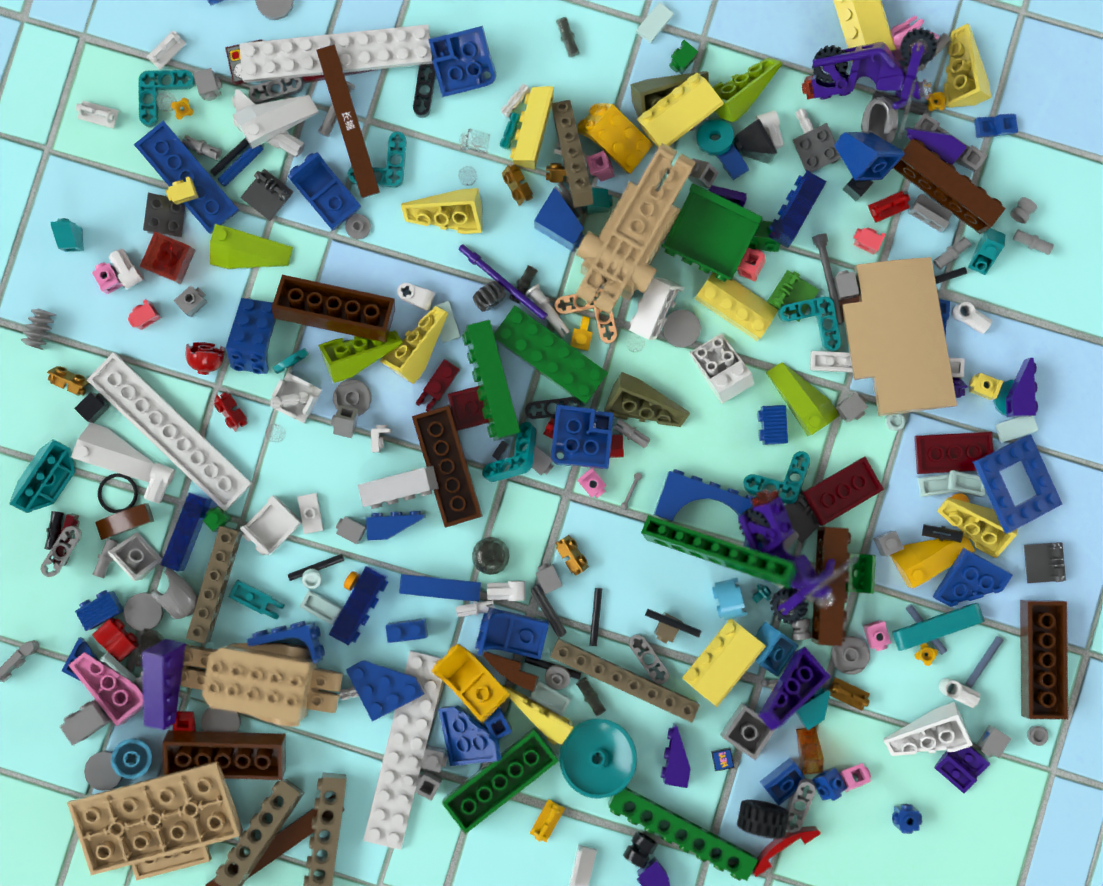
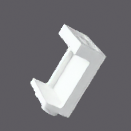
[240,495,302,556]

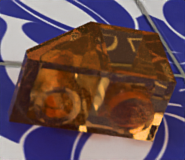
[796,727,824,775]

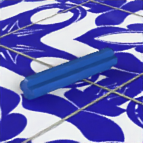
[217,144,264,187]

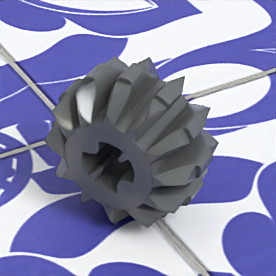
[473,281,506,312]

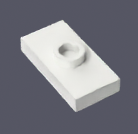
[297,493,324,534]

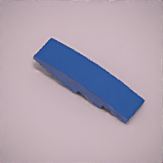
[399,574,481,602]

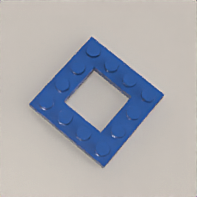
[973,434,1062,534]

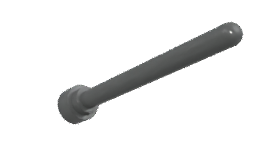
[812,233,843,324]

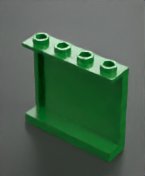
[661,183,763,282]

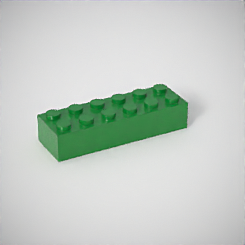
[494,305,608,405]
[462,320,520,441]
[441,727,559,834]

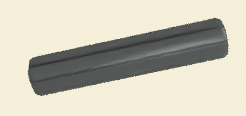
[872,91,928,115]
[531,585,567,638]

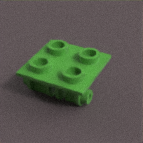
[767,270,819,322]

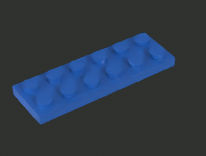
[134,121,240,234]

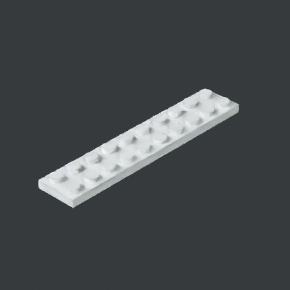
[239,24,433,83]
[87,352,253,511]
[363,650,442,850]

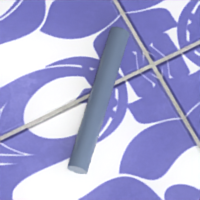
[905,604,947,655]
[965,636,1004,688]

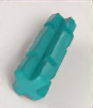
[500,112,521,150]

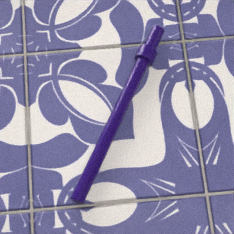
[458,244,548,320]

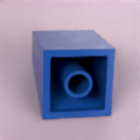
[834,132,905,181]
[534,188,585,251]

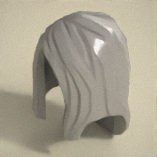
[861,97,898,144]
[151,567,198,619]

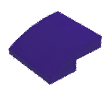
[934,746,990,793]

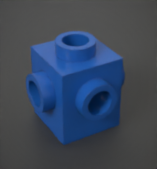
[812,767,847,801]
[892,804,922,834]

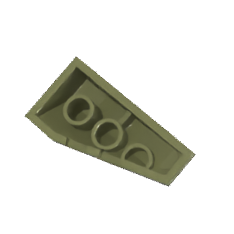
[630,71,709,117]
[604,372,690,427]

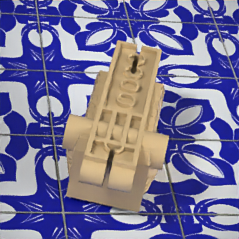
[575,143,696,314]

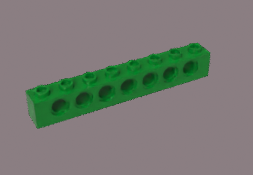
[641,515,797,589]
[608,787,758,881]

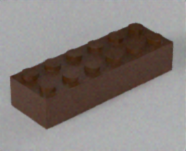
[893,139,1006,234]
[271,275,395,342]
[412,405,483,528]
[811,527,851,647]
[1020,600,1068,719]
[162,730,286,780]

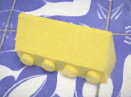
[833,0,896,63]
[636,73,724,147]
[510,86,554,170]
[694,272,778,341]
[682,619,766,707]

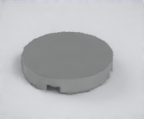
[255,0,294,20]
[662,309,701,348]
[333,379,371,416]
[124,592,164,631]
[831,636,870,675]
[201,707,241,732]
[84,751,122,791]

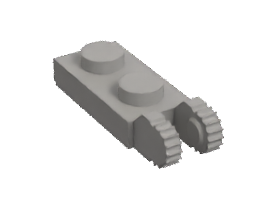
[0,640,40,683]

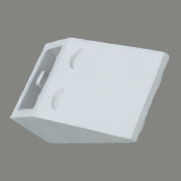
[689,333,754,404]

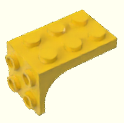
[577,103,654,174]
[431,644,510,723]

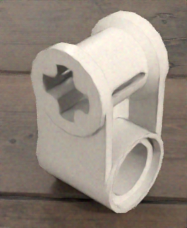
[397,283,436,311]

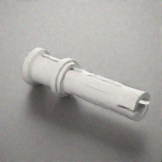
[525,283,570,338]

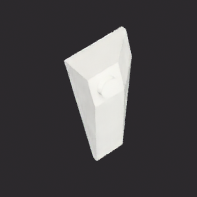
[232,95,319,149]
[71,423,155,483]

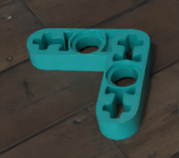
[138,70,195,127]
[348,131,407,188]
[778,297,841,351]
[482,422,537,482]
[743,451,810,504]

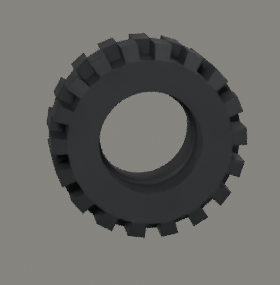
[737,799,790,839]

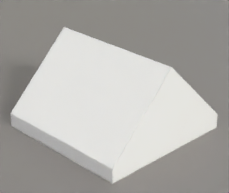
[108,532,163,581]

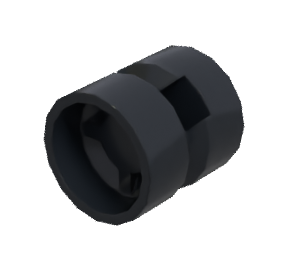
[623,831,658,869]

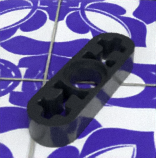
[413,64,436,118]
[525,397,580,419]

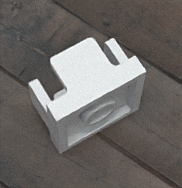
[270,372,322,424]

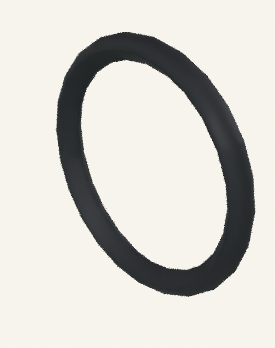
[98,473,138,514]

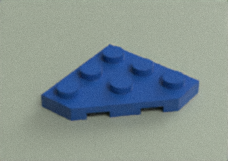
[933,548,1013,607]
[346,660,425,722]
[438,705,502,766]

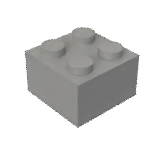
[59,699,112,746]
[720,702,777,760]

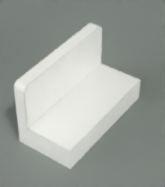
[569,844,597,886]

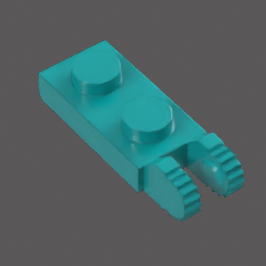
[228,579,285,620]

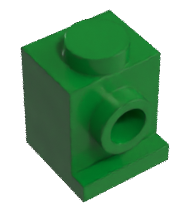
[669,40,699,74]
[202,506,232,532]

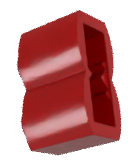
[92,618,139,662]

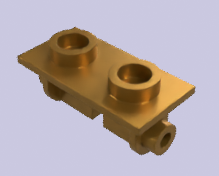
[546,163,568,183]
[502,164,533,206]
[47,366,90,396]
[555,535,589,576]
[829,677,870,711]

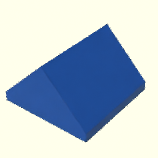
[760,758,806,805]

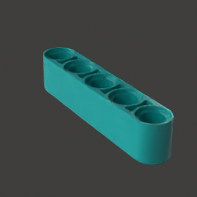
[892,603,985,651]

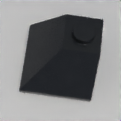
[733,119,777,164]

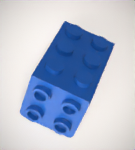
[288,152,362,231]
[226,298,276,374]
[475,607,549,660]
[247,621,325,664]

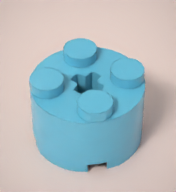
[712,577,747,621]
[111,739,152,779]

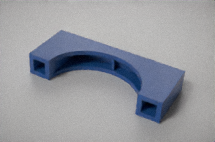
[653,469,763,550]

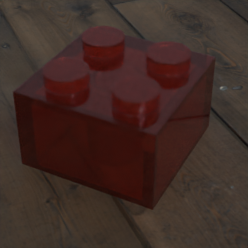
[139,231,196,285]

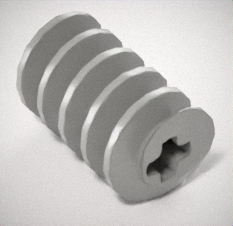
[21,308,57,350]

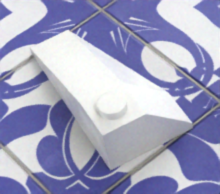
[883,702,973,756]

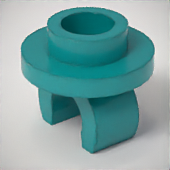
[751,584,772,603]

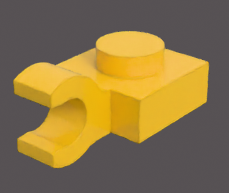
[570,316,593,351]

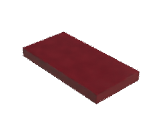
[914,432,994,474]
[802,457,884,526]

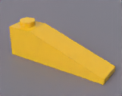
[890,536,975,588]

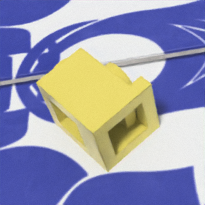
[166,177,199,205]
[969,373,1003,400]

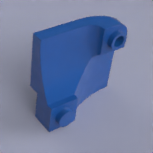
[428,26,497,97]
[551,405,614,470]

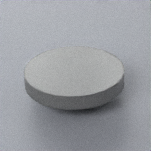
[345,214,371,240]
[545,665,570,690]

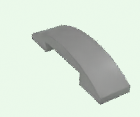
[913,113,988,172]

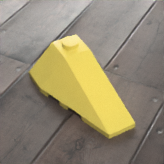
[943,23,992,108]
[401,188,483,234]
[380,306,448,385]
[937,497,1018,558]
[504,685,573,745]

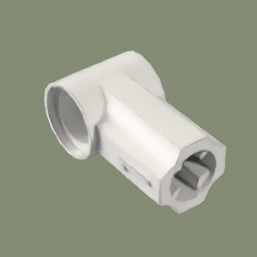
[756,110,784,150]
[266,130,305,158]
[108,248,144,289]
[952,302,992,334]
[144,463,175,504]
[487,581,525,601]
[939,678,980,709]

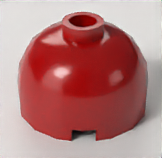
[185,342,225,375]

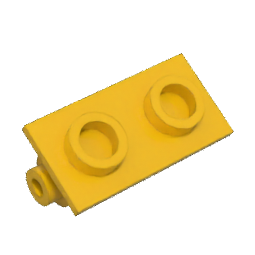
[530,799,565,843]

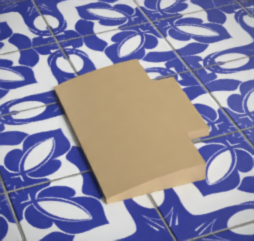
[842,257,957,416]
[67,762,243,881]

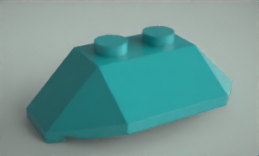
[9,439,75,513]

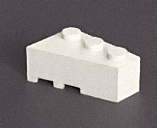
[629,277,685,340]

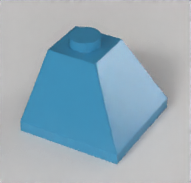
[755,622,799,677]

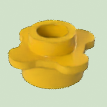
[926,92,946,111]
[171,98,193,120]
[914,643,938,666]

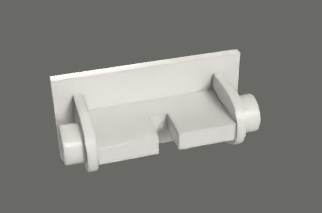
[147,31,186,70]
[76,100,119,129]

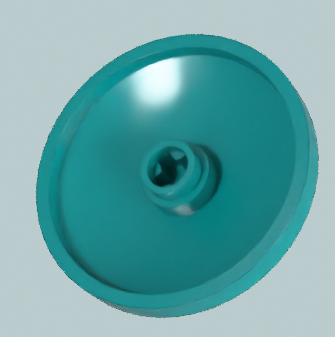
[559,719,637,799]

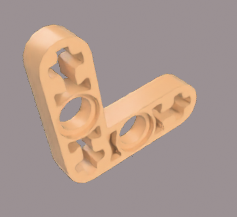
[555,289,617,344]

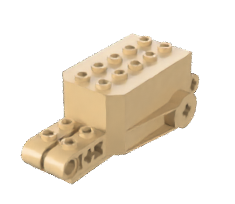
[180,643,343,727]

